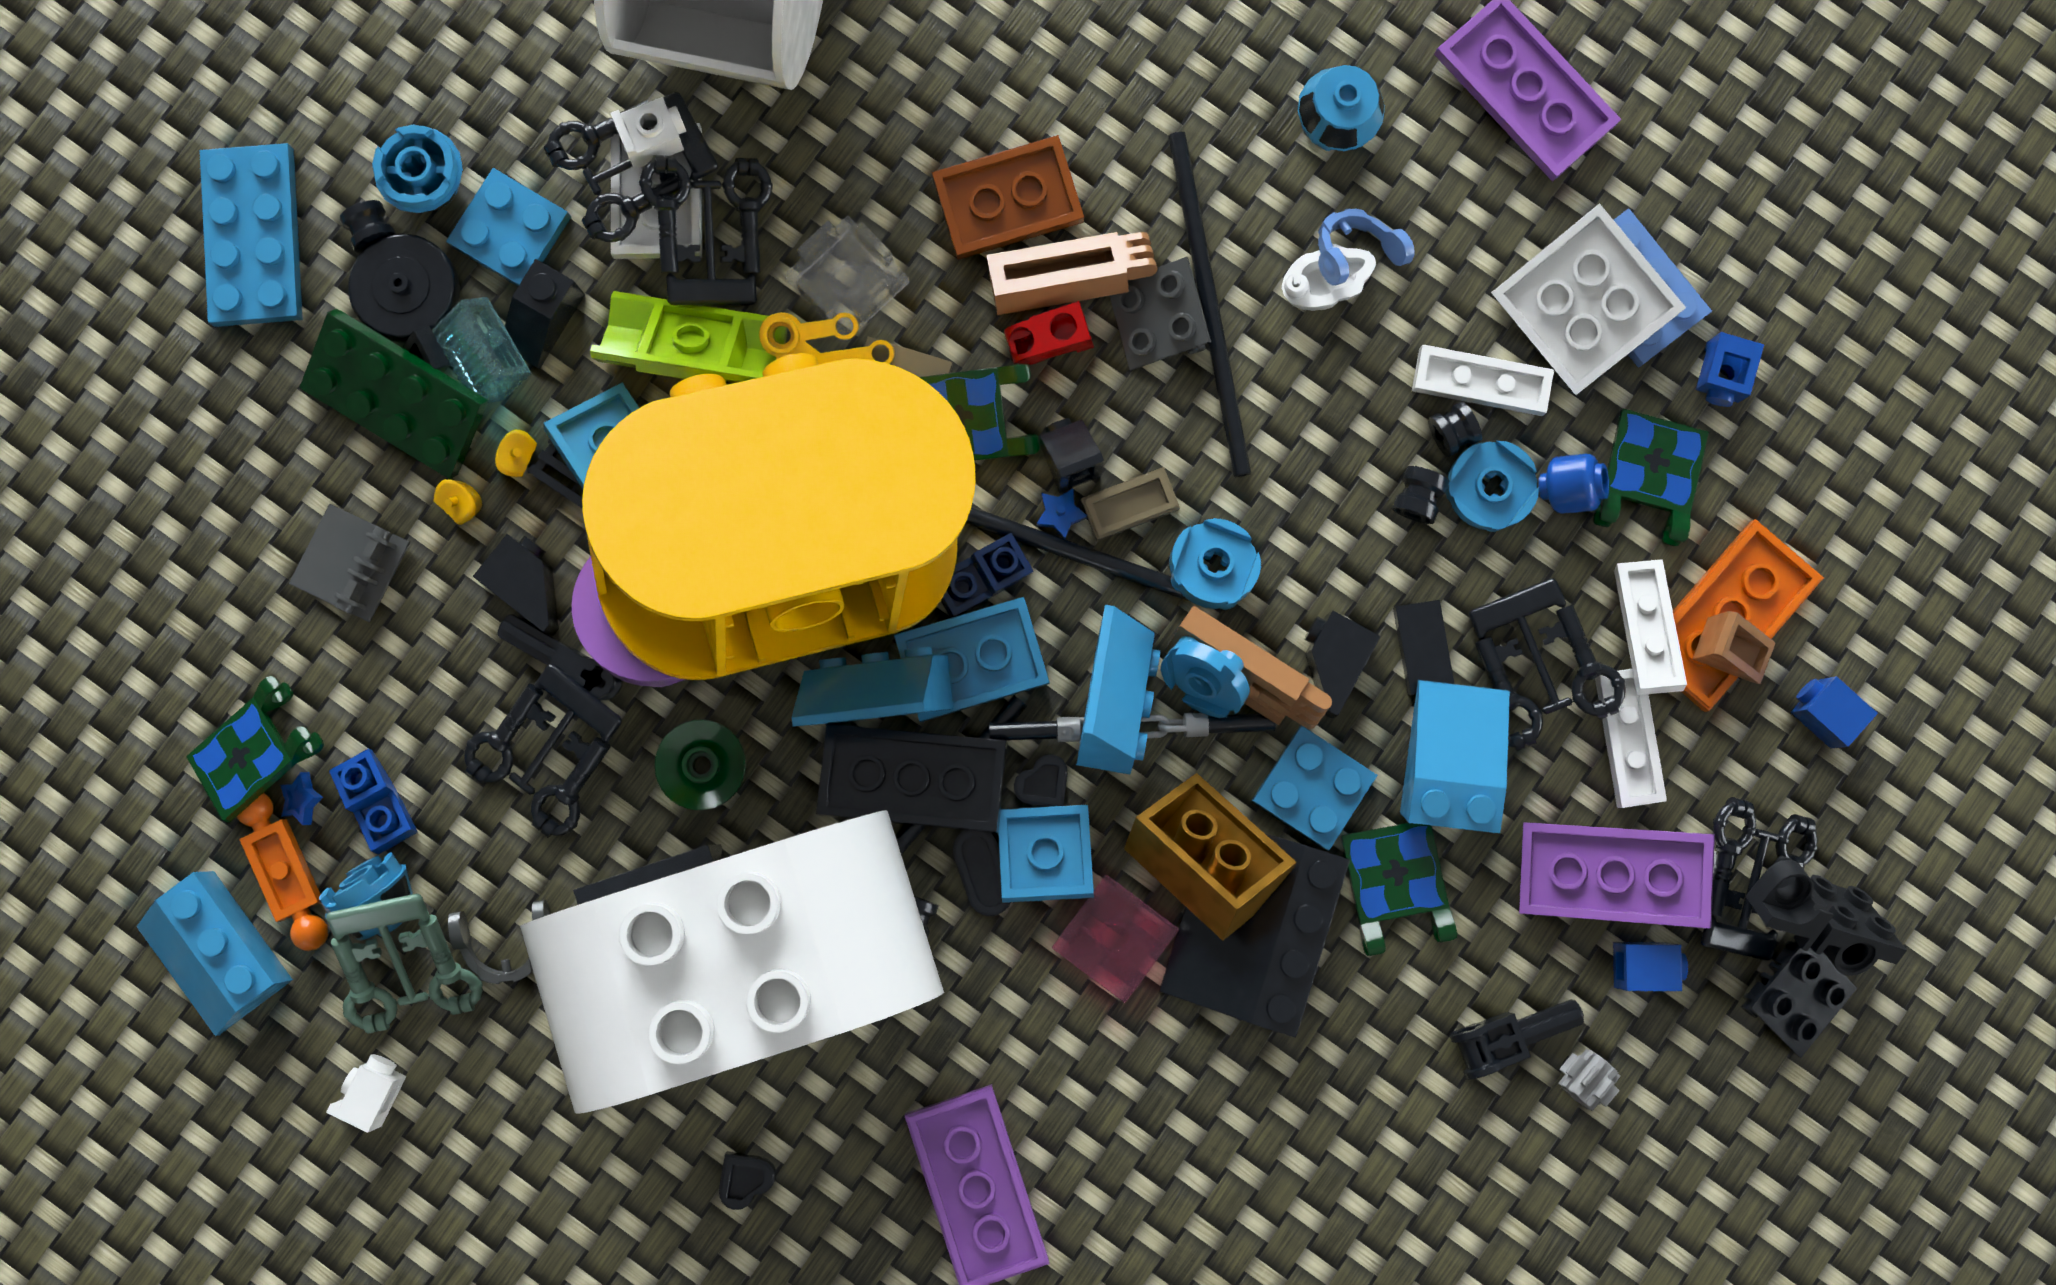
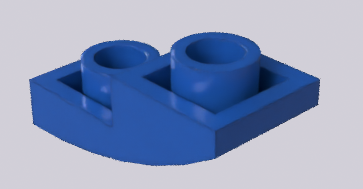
[329,748,418,855]

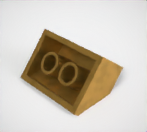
[1124,773,1297,941]

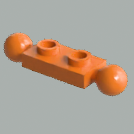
[237,793,328,951]

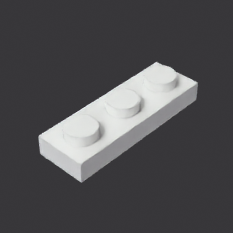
[1412,345,1554,416]
[1614,560,1687,695]
[1595,669,1667,808]

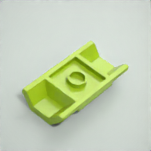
[590,291,788,384]

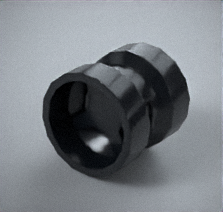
[1392,466,1450,524]

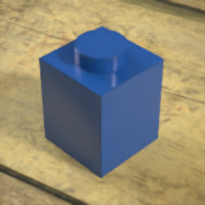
[1790,676,1878,749]
[1613,942,1688,991]

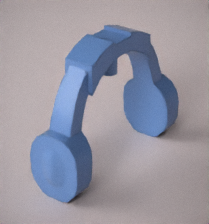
[1318,209,1415,286]

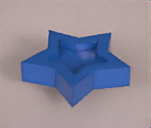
[1036,488,1088,539]
[280,772,323,825]

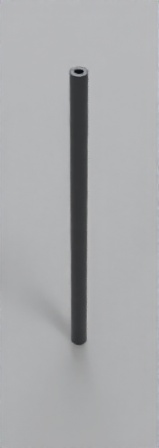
[1168,132,1251,477]
[966,507,1191,602]

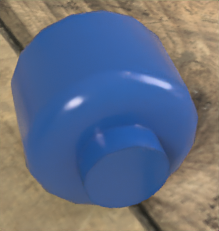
[1539,454,1609,514]

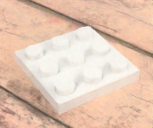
[1491,203,1686,395]

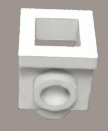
[610,97,687,170]
[326,1054,406,1133]

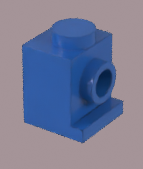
[1696,332,1764,407]

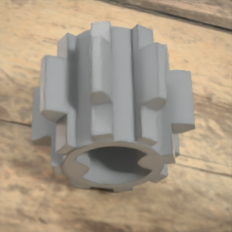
[1558,1049,1621,1111]

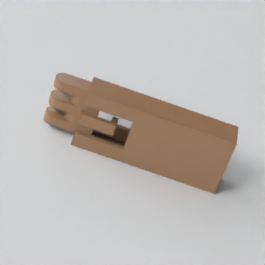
[986,232,1158,315]
[1165,605,1332,729]

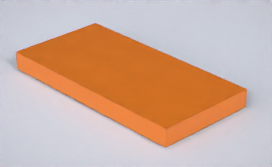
[1673,519,1824,712]

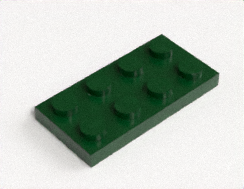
[299,309,489,479]

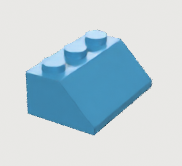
[1076,605,1160,775]
[792,647,954,727]
[137,871,293,1036]

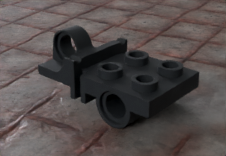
[1746,856,1907,976]

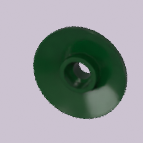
[655,719,746,810]

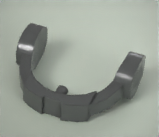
[448,900,550,984]

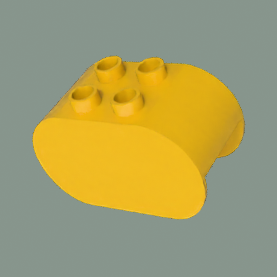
[582,353,975,680]

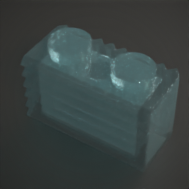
[432,297,532,403]

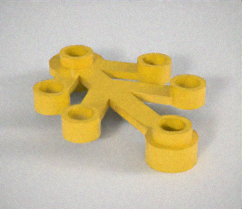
[759,312,895,365]

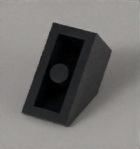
[500,259,585,369]
[1040,418,1104,493]
[472,534,559,636]
[1304,610,1381,719]

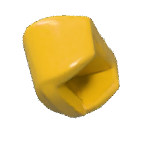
[495,429,537,477]
[433,479,482,525]

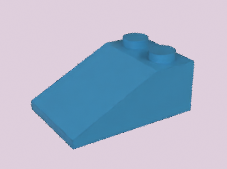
[1400,680,1510,833]

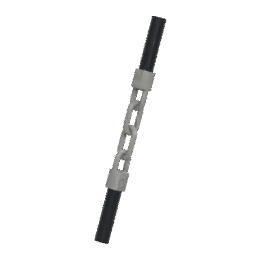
[989,713,1276,742]

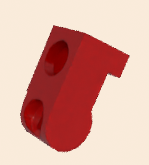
[1004,301,1094,365]

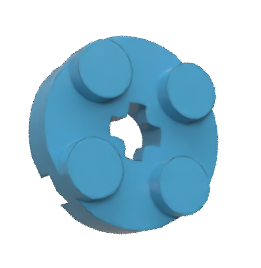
[1445,441,1539,532]
[1169,518,1261,610]
[1161,636,1250,718]

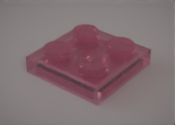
[1051,874,1179,1003]

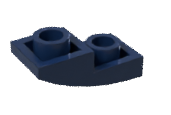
[941,533,1034,618]

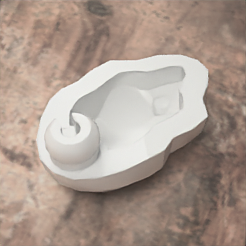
[1282,244,1376,311]

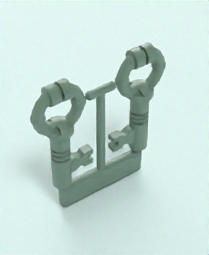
[326,893,483,1034]

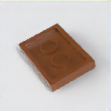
[932,135,1084,260]

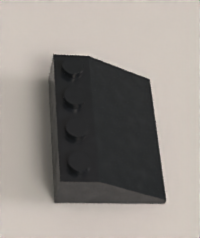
[1159,833,1350,1038]

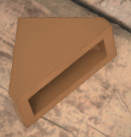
[1693,611,1775,684]

